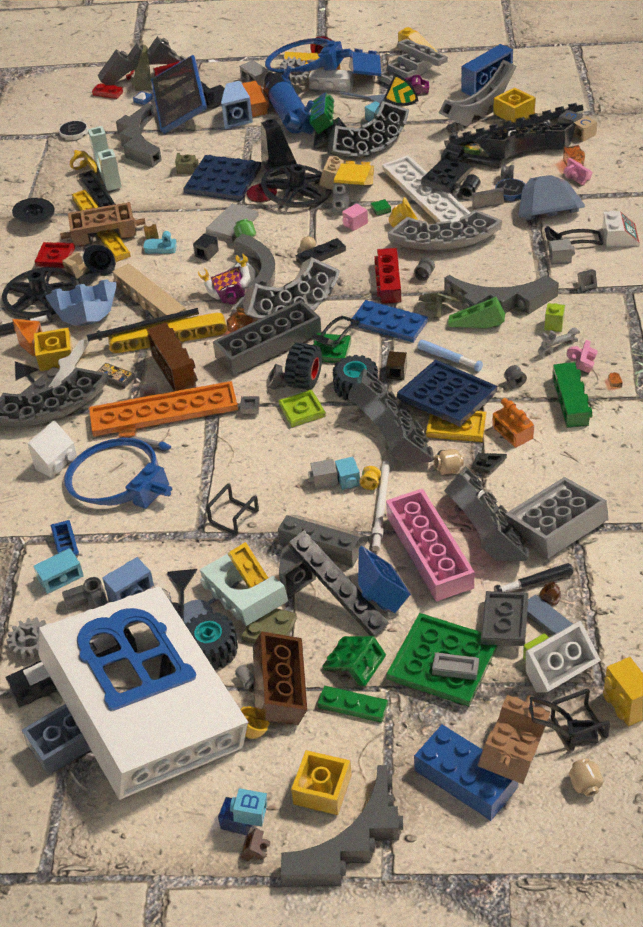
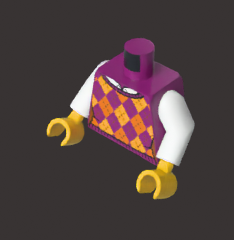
[198,254,251,305]

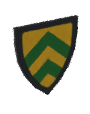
[383,73,419,106]

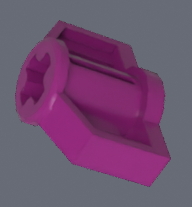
[405,75,429,95]

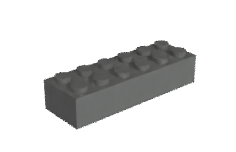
[213,300,322,376]

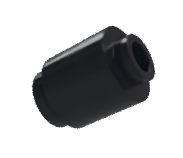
[461,174,481,197]

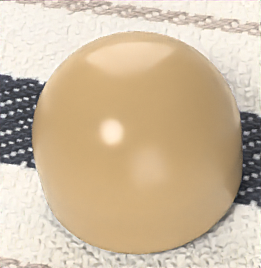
[300,236,316,251]

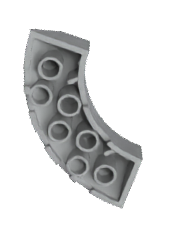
[243,257,340,319]

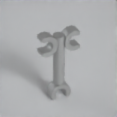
[538,328,580,357]

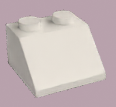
[28,421,77,478]

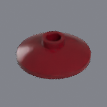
[247,183,277,202]

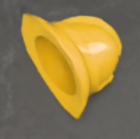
[388,197,418,228]

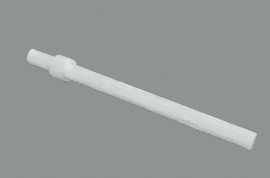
[371,461,390,551]

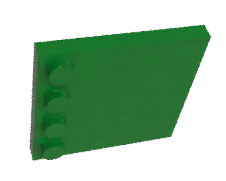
[386,613,499,707]

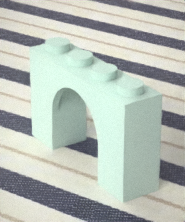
[88,126,122,191]
[200,554,288,626]

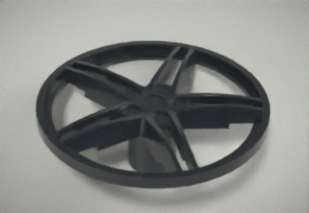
[261,164,331,208]
[2,267,78,318]

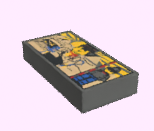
[97,363,135,388]

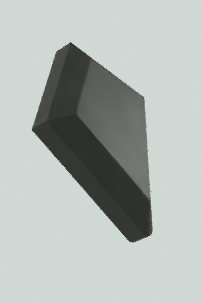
[471,453,507,474]

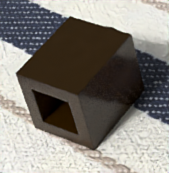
[386,351,407,380]

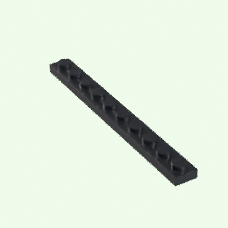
[444,102,584,147]

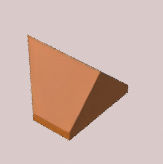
[12,319,42,356]

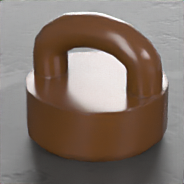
[539,582,561,606]

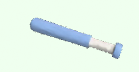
[417,340,483,372]

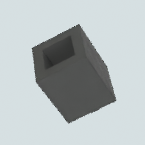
[558,110,583,123]

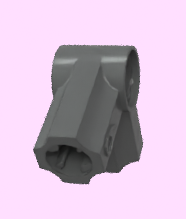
[62,577,108,609]

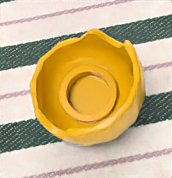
[240,706,269,739]

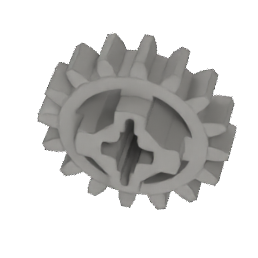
[280,57,310,84]
[6,617,46,660]

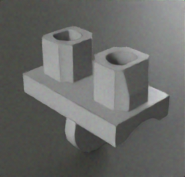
[332,183,350,213]

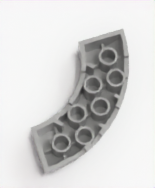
[388,210,502,251]

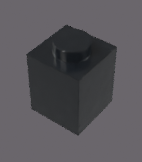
[193,234,219,261]

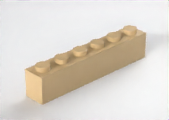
[112,263,187,319]

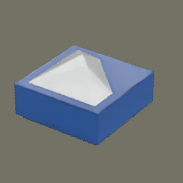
[133,91,153,105]

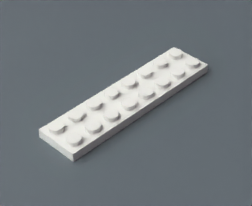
[382,155,470,222]

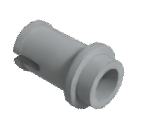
[235,665,254,692]

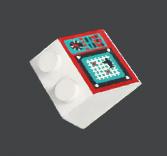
[602,211,640,247]

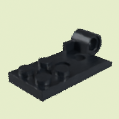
[421,143,474,193]

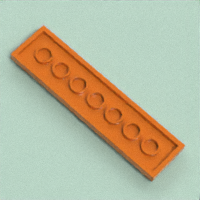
[89,381,238,437]

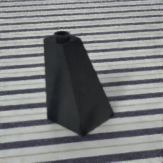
[261,119,297,177]

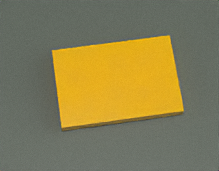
[426,411,487,442]

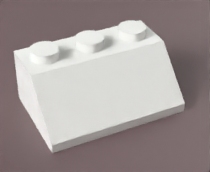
[526,621,601,693]

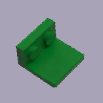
[322,636,387,686]

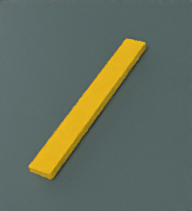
[71,190,131,262]

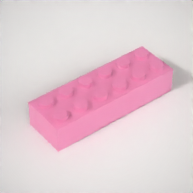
[386,488,475,602]

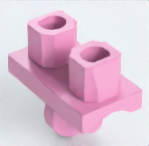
[563,158,593,185]
[566,340,598,373]

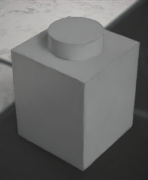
[549,239,575,264]
[308,459,338,490]

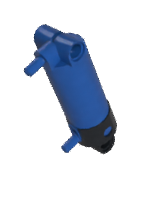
[263,66,314,135]

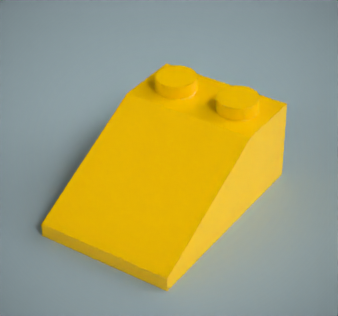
[333,160,374,185]

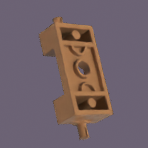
[60,202,146,246]
[478,695,551,784]

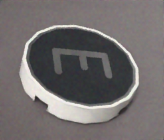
[59,120,88,140]

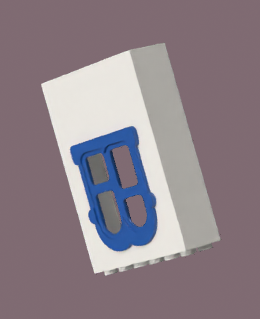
[39,586,248,800]

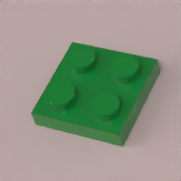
[313,333,352,363]

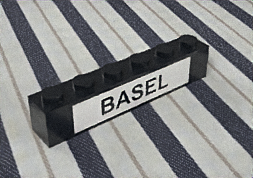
[5,628,138,708]

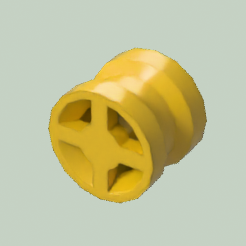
[359,466,381,490]

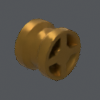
[143,223,159,240]

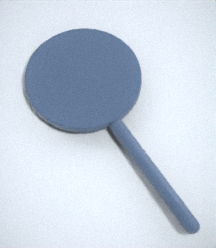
[179,581,239,624]

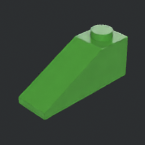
[448,297,505,328]

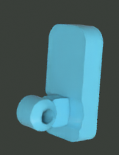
[143,231,177,254]

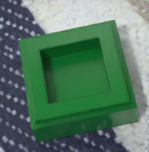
[371,199,391,216]

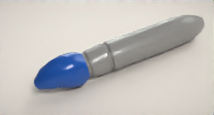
[131,436,171,450]

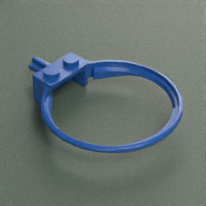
[265,38,352,73]
[64,438,173,509]

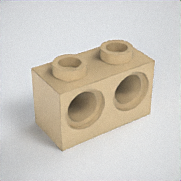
[319,156,344,190]

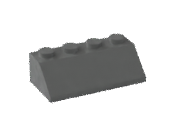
[278,515,369,567]

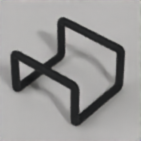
[206,483,259,535]
[551,689,610,751]

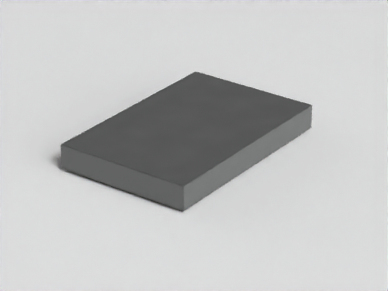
[481,591,529,646]

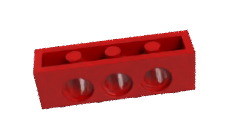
[374,248,402,304]

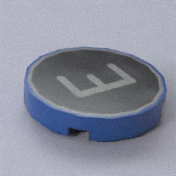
[495,178,526,201]

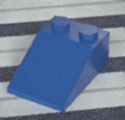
[349,48,381,76]
[358,545,411,613]

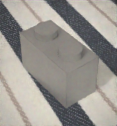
[239,60,269,87]

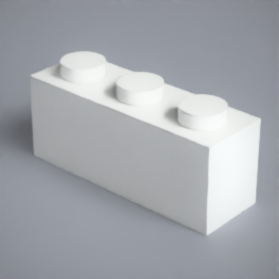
[309,68,354,92]

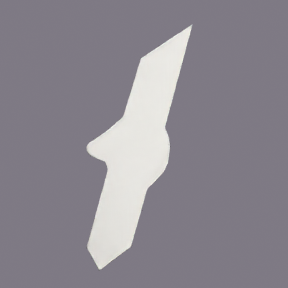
[49,338,90,388]

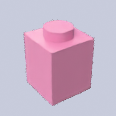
[342,204,368,231]

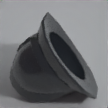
[83,245,116,275]

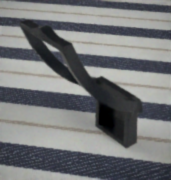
[544,226,604,245]
[312,315,360,347]
[529,697,598,745]

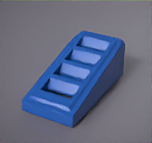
[50,520,79,556]

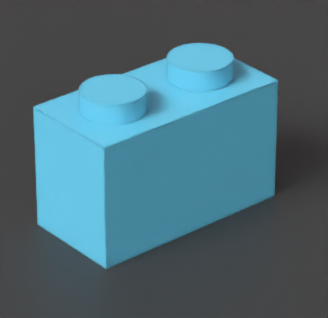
[33,548,84,594]

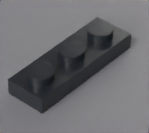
[296,238,346,266]

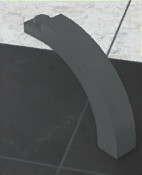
[234,234,275,290]

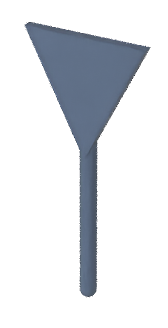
[340,92,386,103]

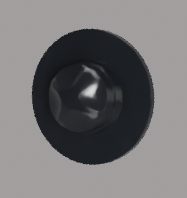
[12,198,55,224]

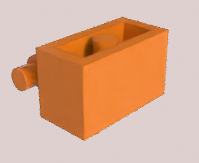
[492,398,534,448]

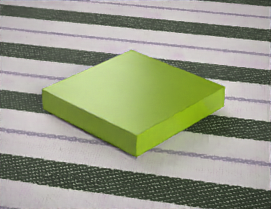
[278,390,326,427]

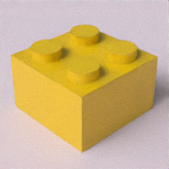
[493,87,536,122]
[34,328,73,371]
[603,657,643,727]
[291,750,352,815]

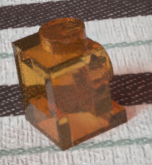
[226,307,253,333]

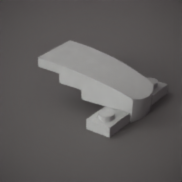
[377,39,448,85]

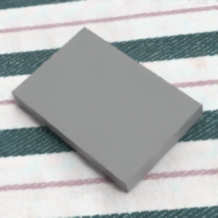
[206,203,259,241]

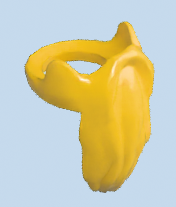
[69,150,97,174]

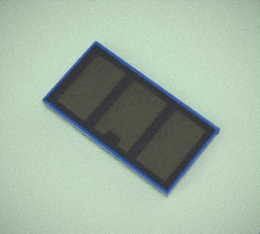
[151,55,207,134]

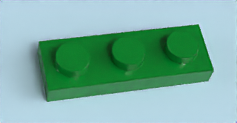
[318,685,388,723]

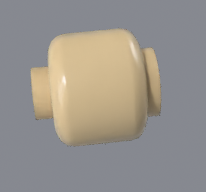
[433,449,464,475]
[569,758,604,796]

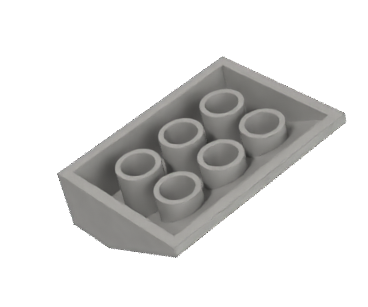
[505,477,609,559]

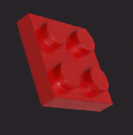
[34,242,75,268]

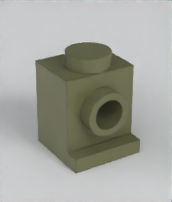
[175,153,199,174]

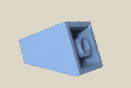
[221,81,253,129]

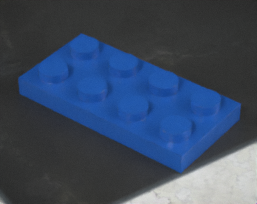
[351,300,428,343]

